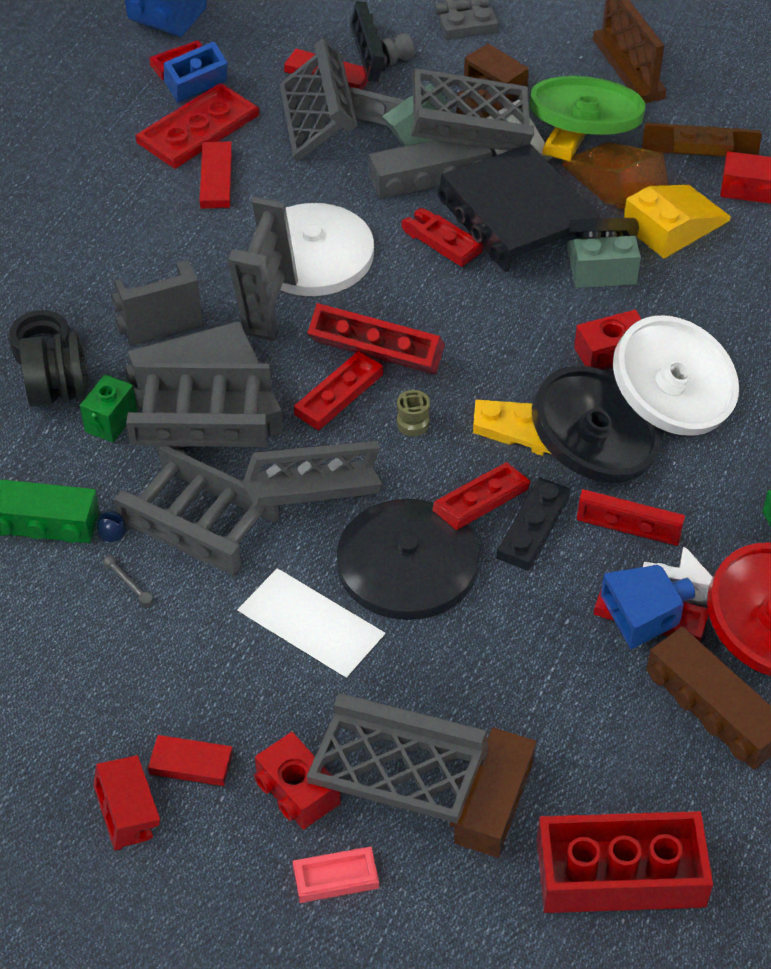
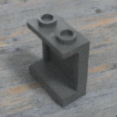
[111,260,203,346]

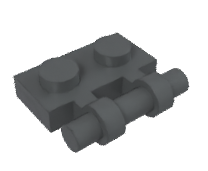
[435,0,498,40]

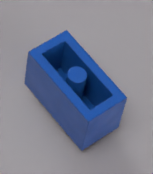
[164,41,228,103]

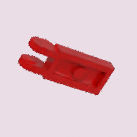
[401,207,483,267]

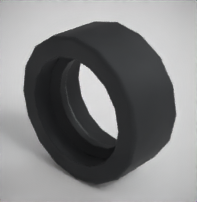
[8,310,71,365]

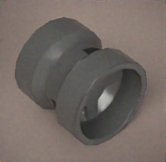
[380,32,415,67]

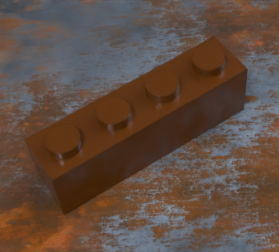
[646,627,771,770]

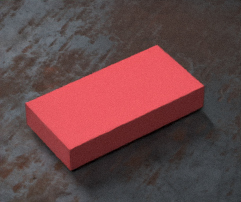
[293,846,379,903]

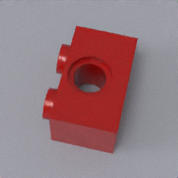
[574,310,641,370]
[254,732,341,830]

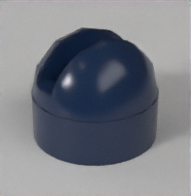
[97,511,126,542]

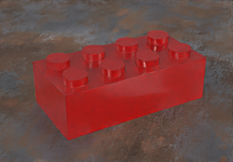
[537,811,713,913]

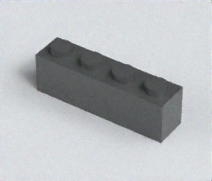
[369,140,492,199]

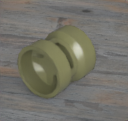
[397,390,430,437]

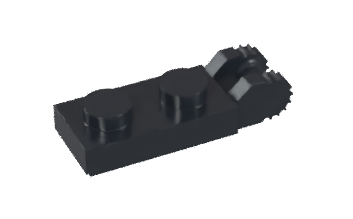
[569,218,639,238]

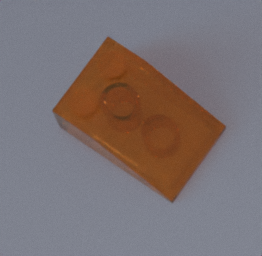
[562,142,668,209]

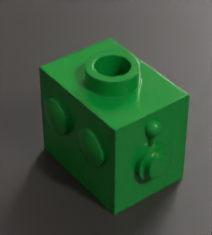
[80,374,137,443]

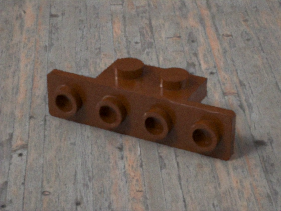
[642,123,762,157]

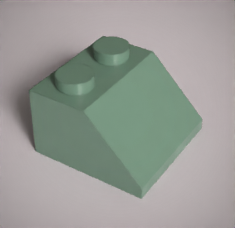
[566,236,641,288]

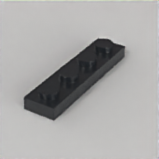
[350,1,387,82]

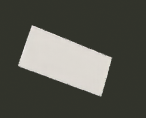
[237,568,386,678]

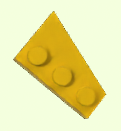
[473,400,551,456]

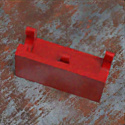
[93,755,160,851]

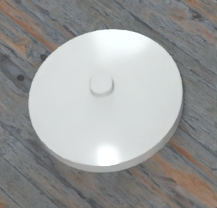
[253,203,374,296]
[613,315,739,436]

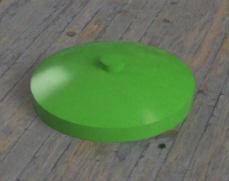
[529,76,645,135]

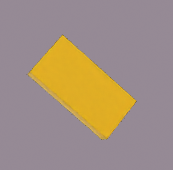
[542,127,585,161]

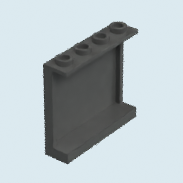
[124,321,283,455]

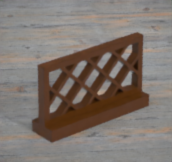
[593,0,667,104]

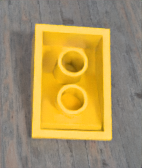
[624,185,731,259]

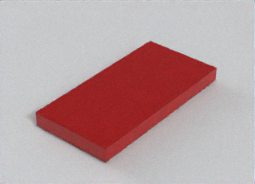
[135,83,260,169]

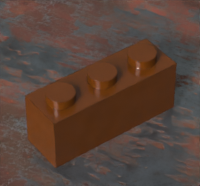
[449,727,537,858]

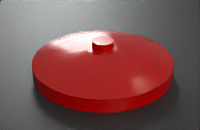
[707,542,771,676]

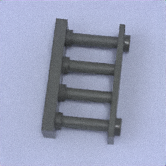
[228,197,298,341]
[126,362,272,447]
[114,446,279,576]

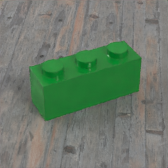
[0,479,100,543]

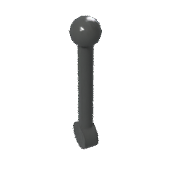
[103,555,153,607]

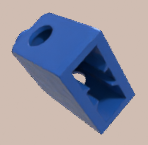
[600,565,695,649]

